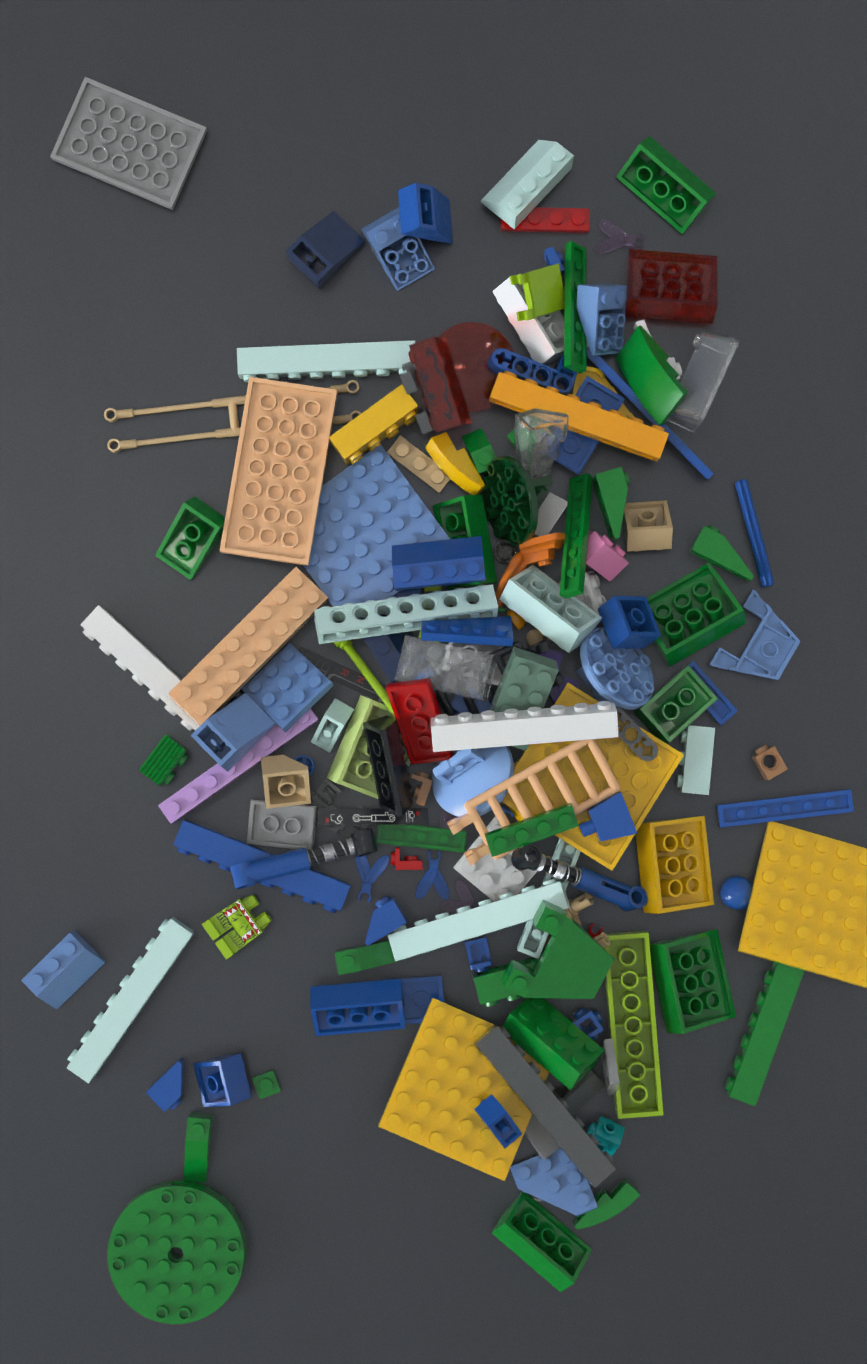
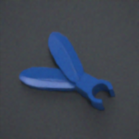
[416,850,449,900]
[355,855,389,902]

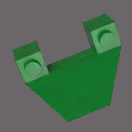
[502,900,614,999]

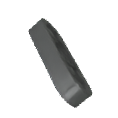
[616,707,658,761]

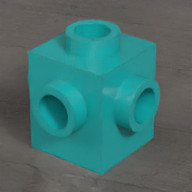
[587,1116,625,1157]

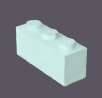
[676,725,715,795]

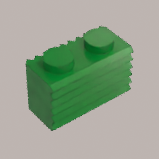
[139,734,189,786]

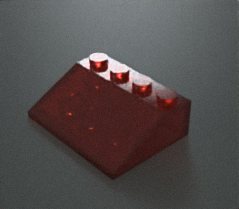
[625,249,718,324]

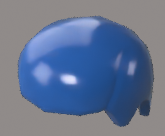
[720,876,753,910]

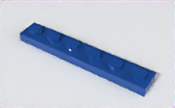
[716,789,854,828]

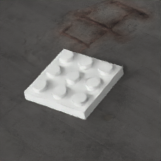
[453,816,537,902]

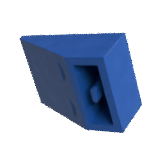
[398,183,453,244]

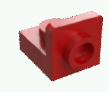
[391,847,423,870]

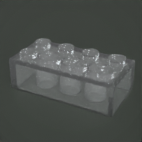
[394,635,497,703]

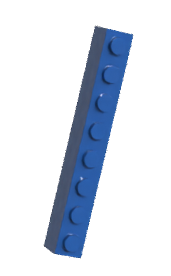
[173,819,352,913]

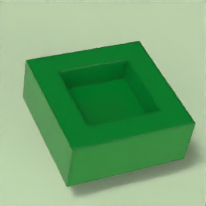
[252,1069,281,1099]

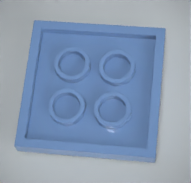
[242,643,334,733]

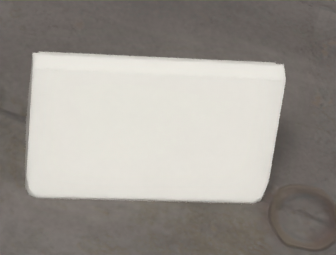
[534,493,567,537]

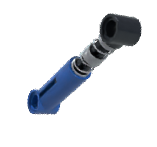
[230,829,378,889]
[511,844,648,912]

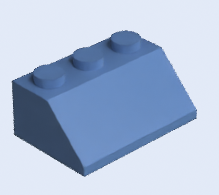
[21,930,106,1009]

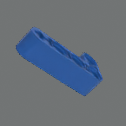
[487,348,577,395]

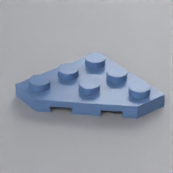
[510,1147,598,1216]

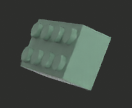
[489,647,559,751]

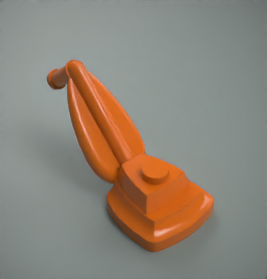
[474,533,565,607]

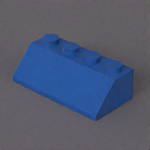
[392,536,486,591]
[310,979,405,1036]

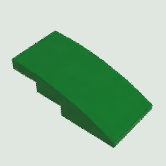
[615,325,689,425]

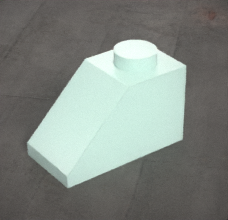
[311,698,354,753]

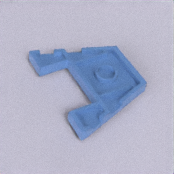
[709,590,801,680]

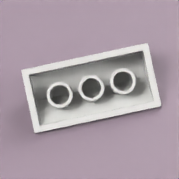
[493,271,564,365]

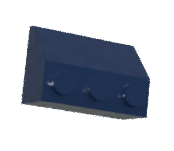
[363,614,429,683]

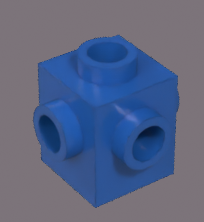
[571,1007,604,1040]

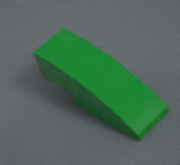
[573,1178,640,1230]

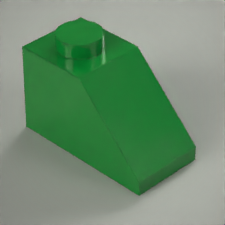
[461,428,496,477]

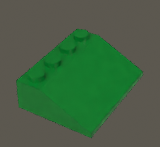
[647,562,746,667]
[650,929,736,1034]

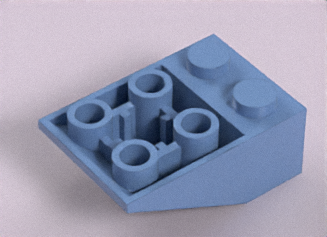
[361,207,435,291]
[576,283,627,356]
[191,693,276,772]

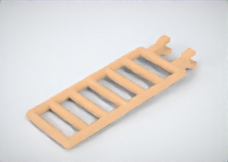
[447,739,621,866]

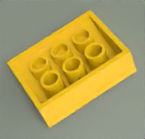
[636,816,714,914]

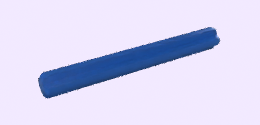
[735,479,774,587]

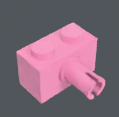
[586,530,629,581]

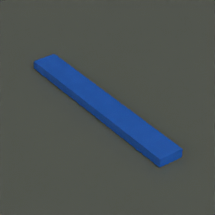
[586,347,714,479]

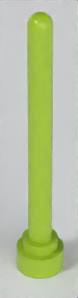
[333,640,396,719]

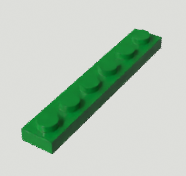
[564,241,587,374]
[559,473,593,599]

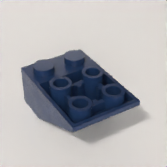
[286,211,365,289]

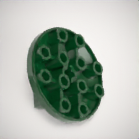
[481,456,553,546]

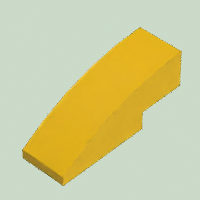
[425,432,485,495]

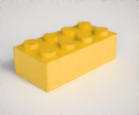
[329,384,418,466]

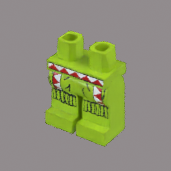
[201,894,272,960]

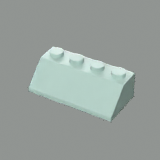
[481,140,574,229]
[499,565,602,653]

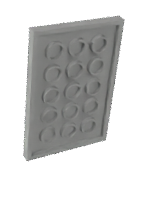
[50,77,208,210]

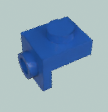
[543,246,565,276]
[464,936,493,972]

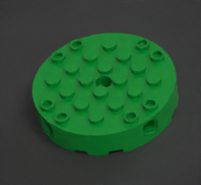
[107,1180,247,1324]

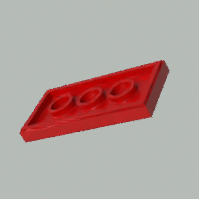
[386,678,455,765]

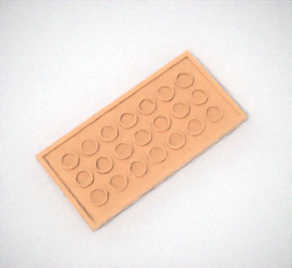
[220,377,338,566]

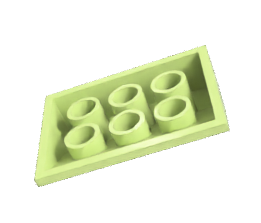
[327,695,410,799]

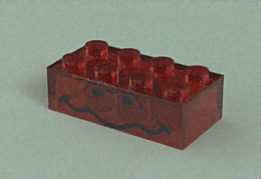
[408,337,472,433]

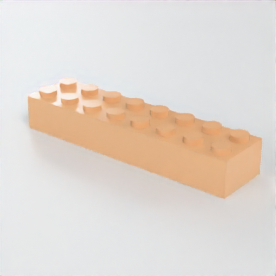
[168,567,328,726]

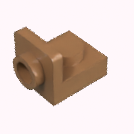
[410,771,433,806]

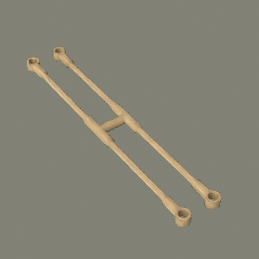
[104,380,361,453]

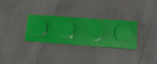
[484,803,579,857]

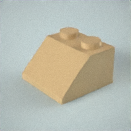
[623,500,673,552]
[261,755,311,809]

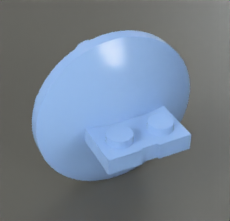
[576,627,654,710]
[432,746,514,817]

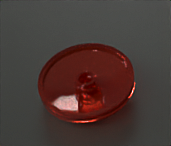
[428,322,516,411]

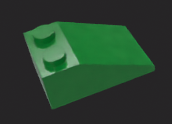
[592,467,630,543]
[155,497,225,580]
[634,665,718,744]

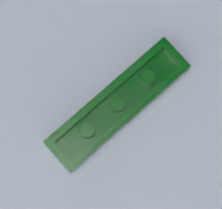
[376,825,467,853]

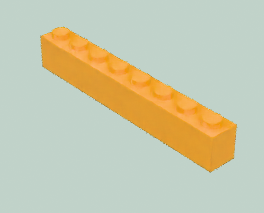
[489,371,669,462]

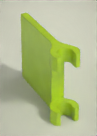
[509,263,565,321]

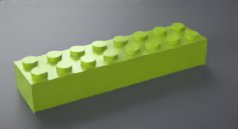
[604,930,663,1119]

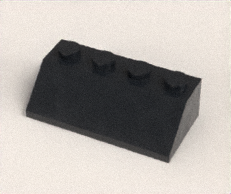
[363,715,414,817]

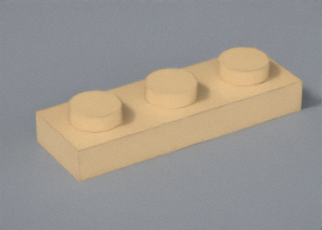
[387,435,451,494]

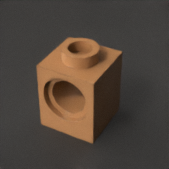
[752,744,788,781]

